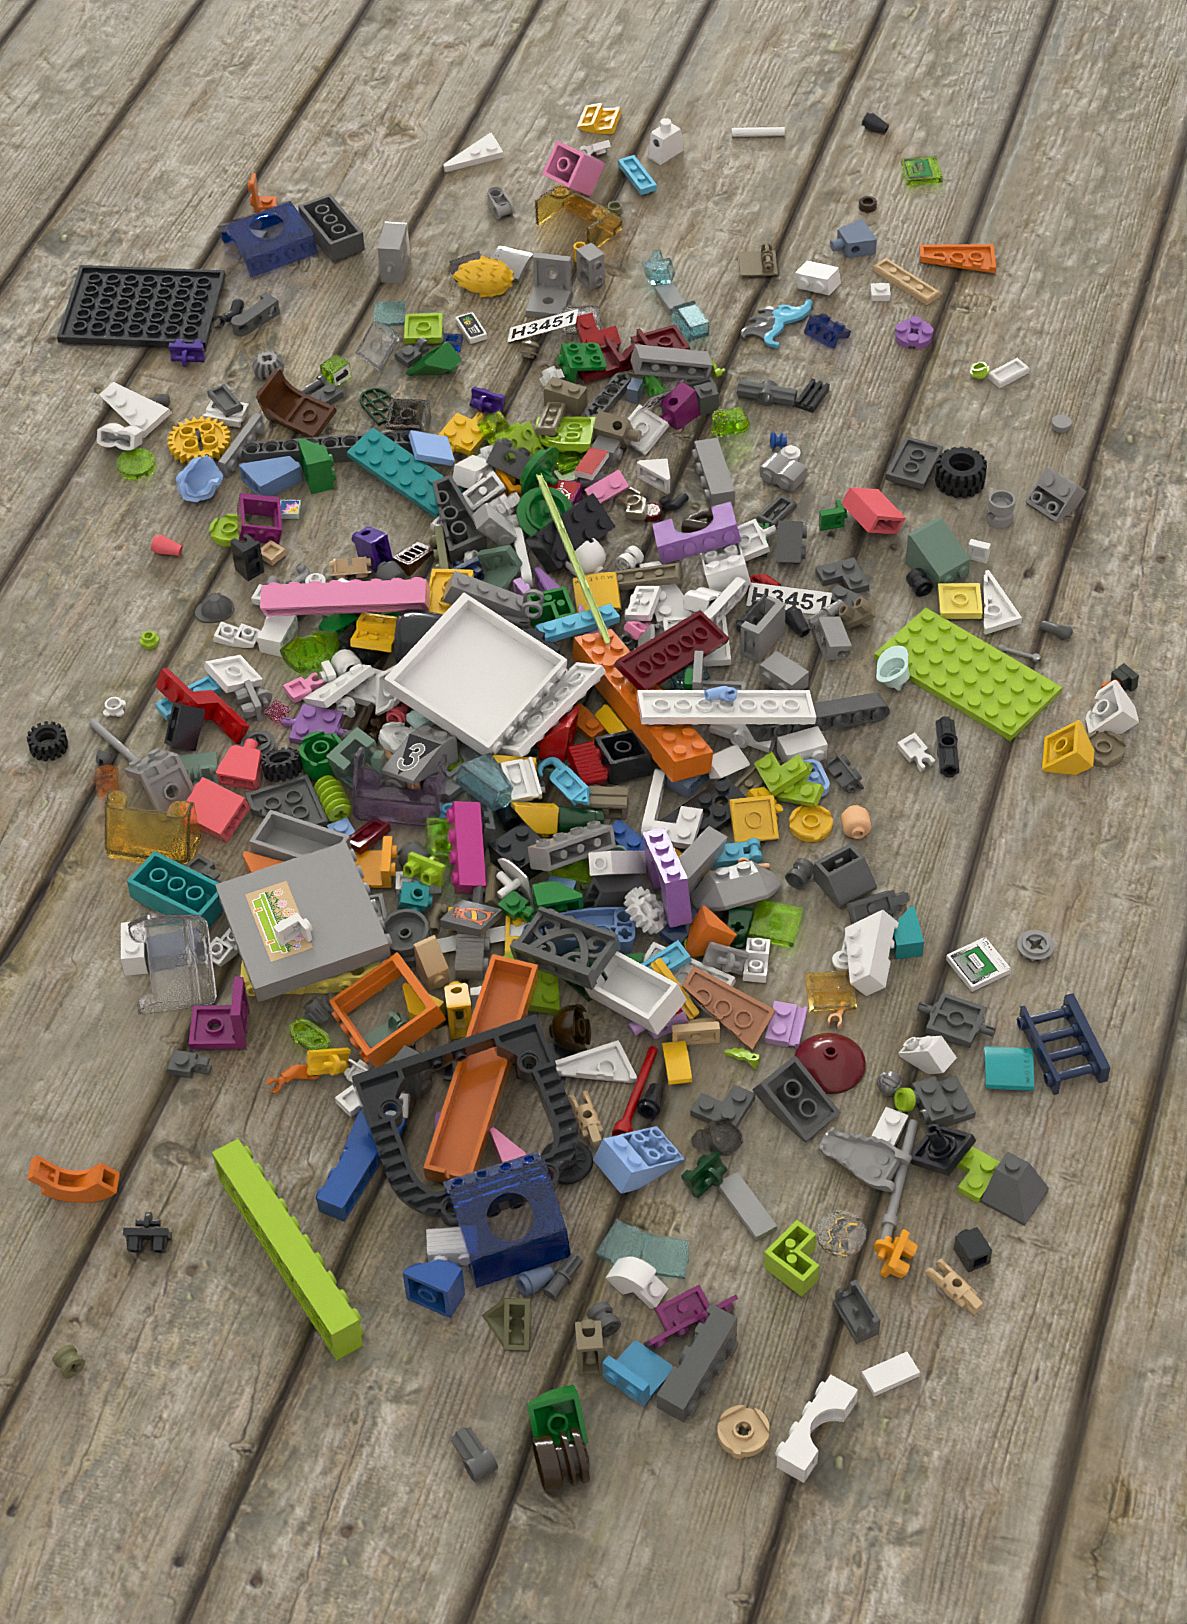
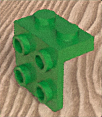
[556,342,607,384]

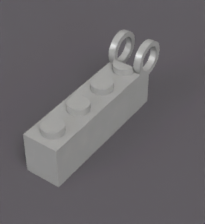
[443,571,545,624]

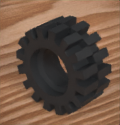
[27,721,68,761]
[261,747,303,782]

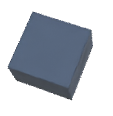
[627,377,643,404]

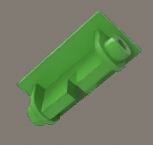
[641,375,668,398]

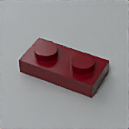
[350,818,391,854]

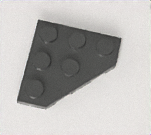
[245,774,328,827]

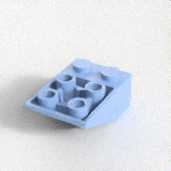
[593,1126,685,1194]

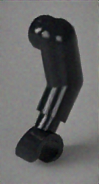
[212,298,244,328]

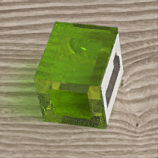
[320,354,351,386]

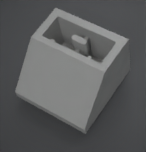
[1025,467,1087,522]

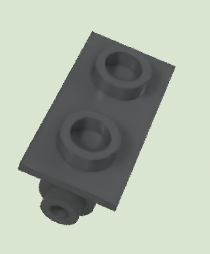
[735,595,767,631]
[825,749,864,793]

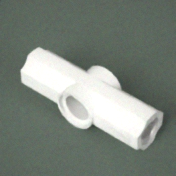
[709,724,776,753]

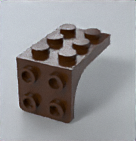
[256,368,337,438]

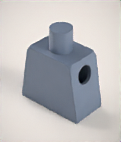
[830,219,877,258]

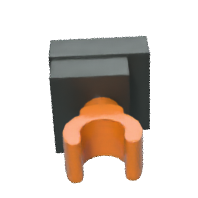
[1101,663,1139,692]

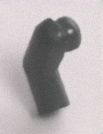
[149,394,170,407]
[1040,621,1073,640]

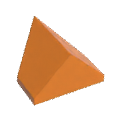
[685,905,737,958]

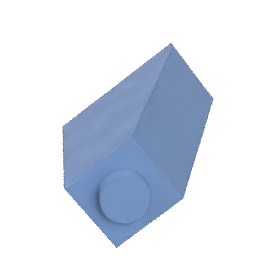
[239,456,303,496]

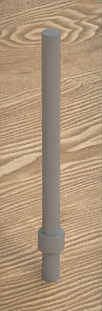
[89,719,173,795]
[881,1119,918,1240]

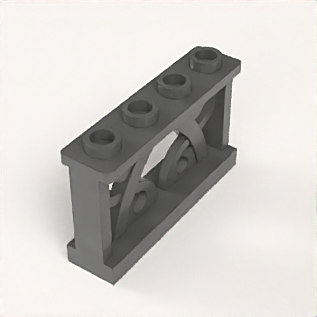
[510,906,621,990]

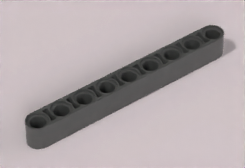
[242,431,414,465]

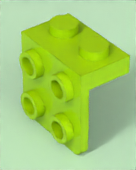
[489,421,544,459]

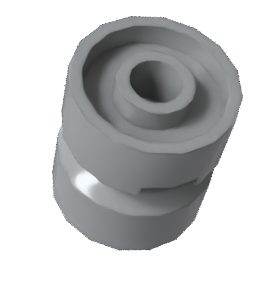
[987,490,1015,529]

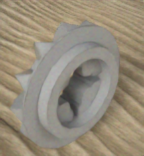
[1017,930,1054,962]

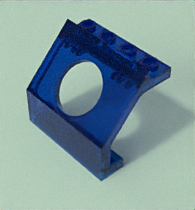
[217,201,318,277]
[443,1151,571,1288]

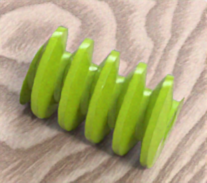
[314,775,354,822]

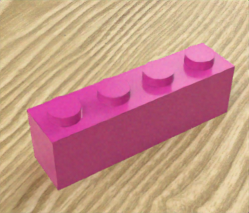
[446,801,486,894]

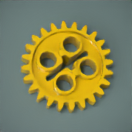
[167,416,231,464]

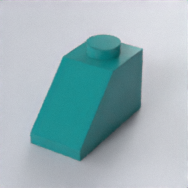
[890,906,924,959]

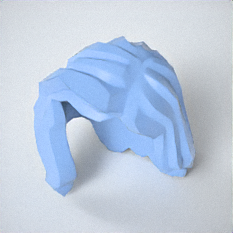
[176,456,223,502]

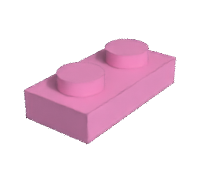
[585,470,629,504]

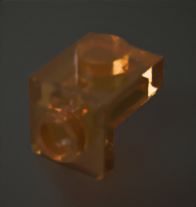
[94,765,119,797]

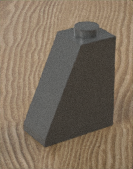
[583,873,648,909]

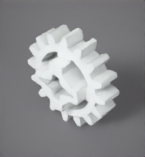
[487,492,521,517]
[624,887,667,935]

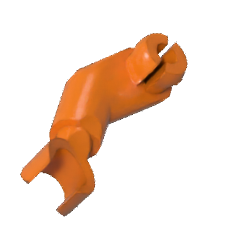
[267,1064,320,1093]

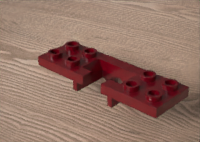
[577,324,690,383]

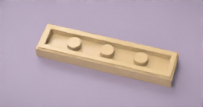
[873,258,940,305]

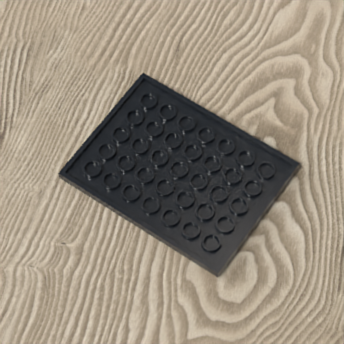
[57,265,226,349]

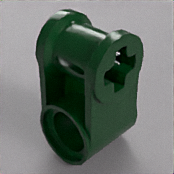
[727,907,754,949]

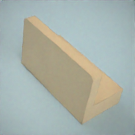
[671,1017,720,1045]

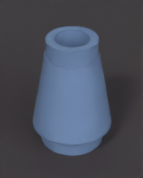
[516,1265,555,1296]

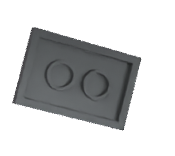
[885,436,943,490]

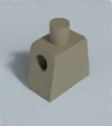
[592,410,642,448]

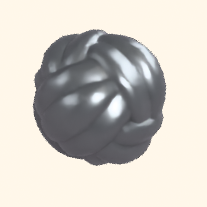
[877,1071,903,1097]

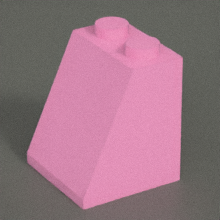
[542,141,606,197]

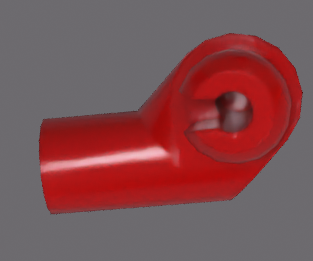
[750,574,781,586]

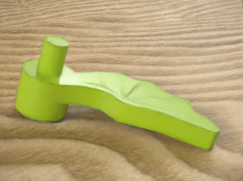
[710,358,725,378]
[724,1047,760,1070]

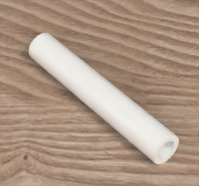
[732,127,785,137]

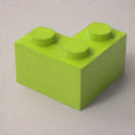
[764,1220,820,1297]

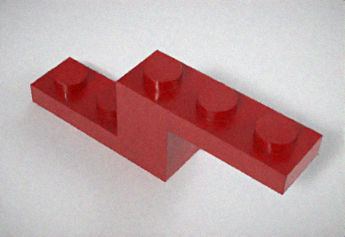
[155,668,250,744]

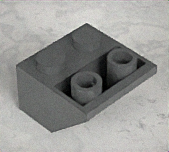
[813,843,877,909]

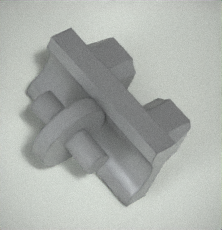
[234,680,273,722]
[702,941,750,975]

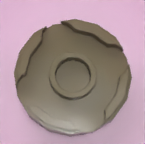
[1088,731,1125,768]

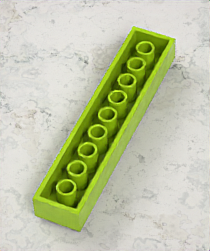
[212,1139,364,1361]

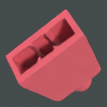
[216,739,263,791]

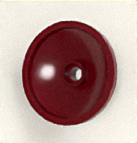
[795,1033,866,1094]

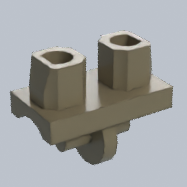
[839,596,877,630]

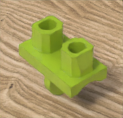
[403,852,446,887]

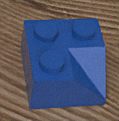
[403,1259,465,1318]

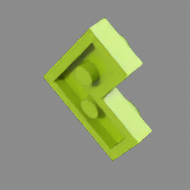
[754,752,811,796]
[775,761,824,807]
[957,1146,1000,1204]

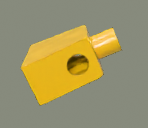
[444,981,472,1040]

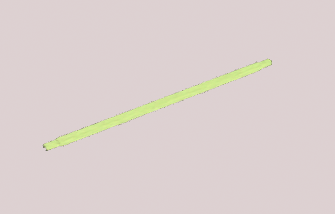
[536,473,610,644]

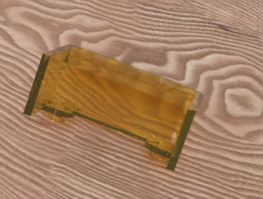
[535,184,623,248]

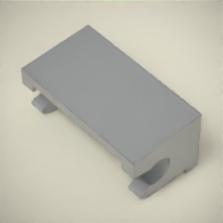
[814,616,852,662]

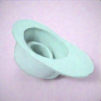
[876,645,910,691]

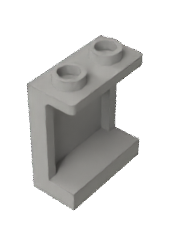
[740,596,786,663]

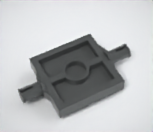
[917,992,996,1048]

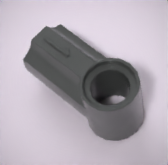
[451,1427,498,1482]

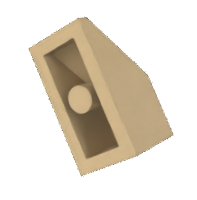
[413,935,450,992]

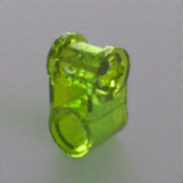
[711,407,750,436]

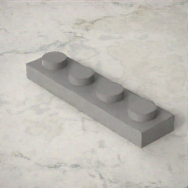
[218,412,265,478]

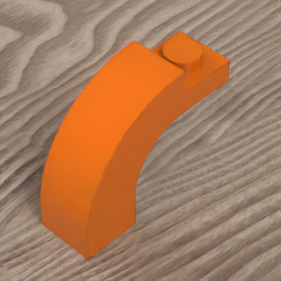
[27,1155,120,1203]

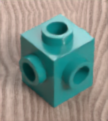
[397,881,433,915]

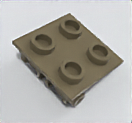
[738,242,778,277]

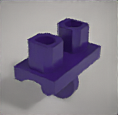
[168,339,206,367]
[469,386,506,416]

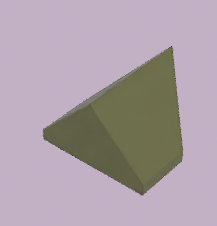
[482,1298,532,1350]

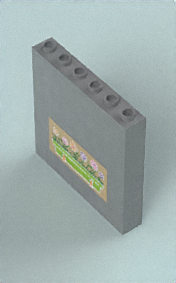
[215,841,393,1002]

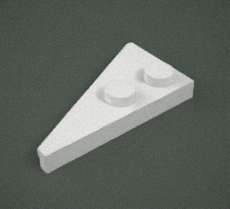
[443,133,503,173]
[983,570,1022,635]
[555,1040,637,1083]

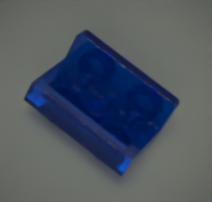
[804,313,851,348]

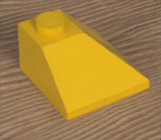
[1042,720,1094,775]

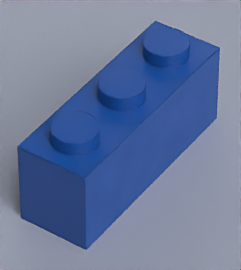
[316,1141,380,1222]

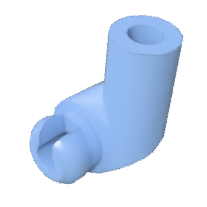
[704,686,738,702]

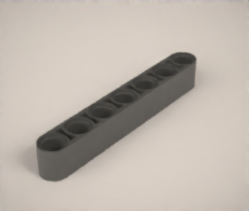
[745,693,890,742]

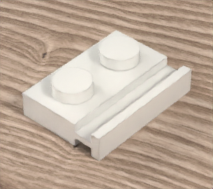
[203,400,250,428]
[501,757,542,803]

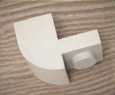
[606,1257,669,1309]

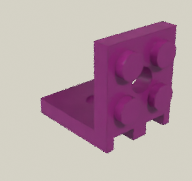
[189,977,250,1049]

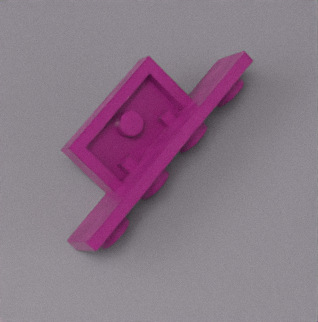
[644,1285,738,1349]

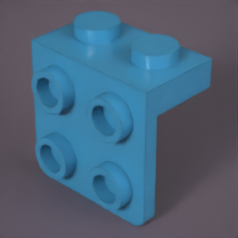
[602,1341,673,1407]

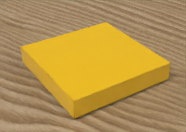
[729,795,779,843]

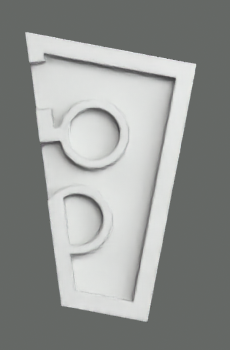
[303,664,375,708]

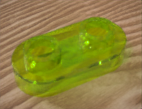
[289,1018,331,1050]

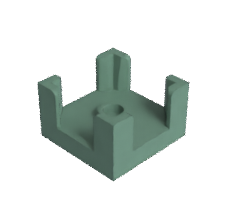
[326,727,377,793]

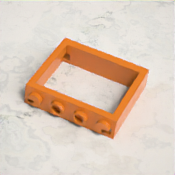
[329,952,446,1068]

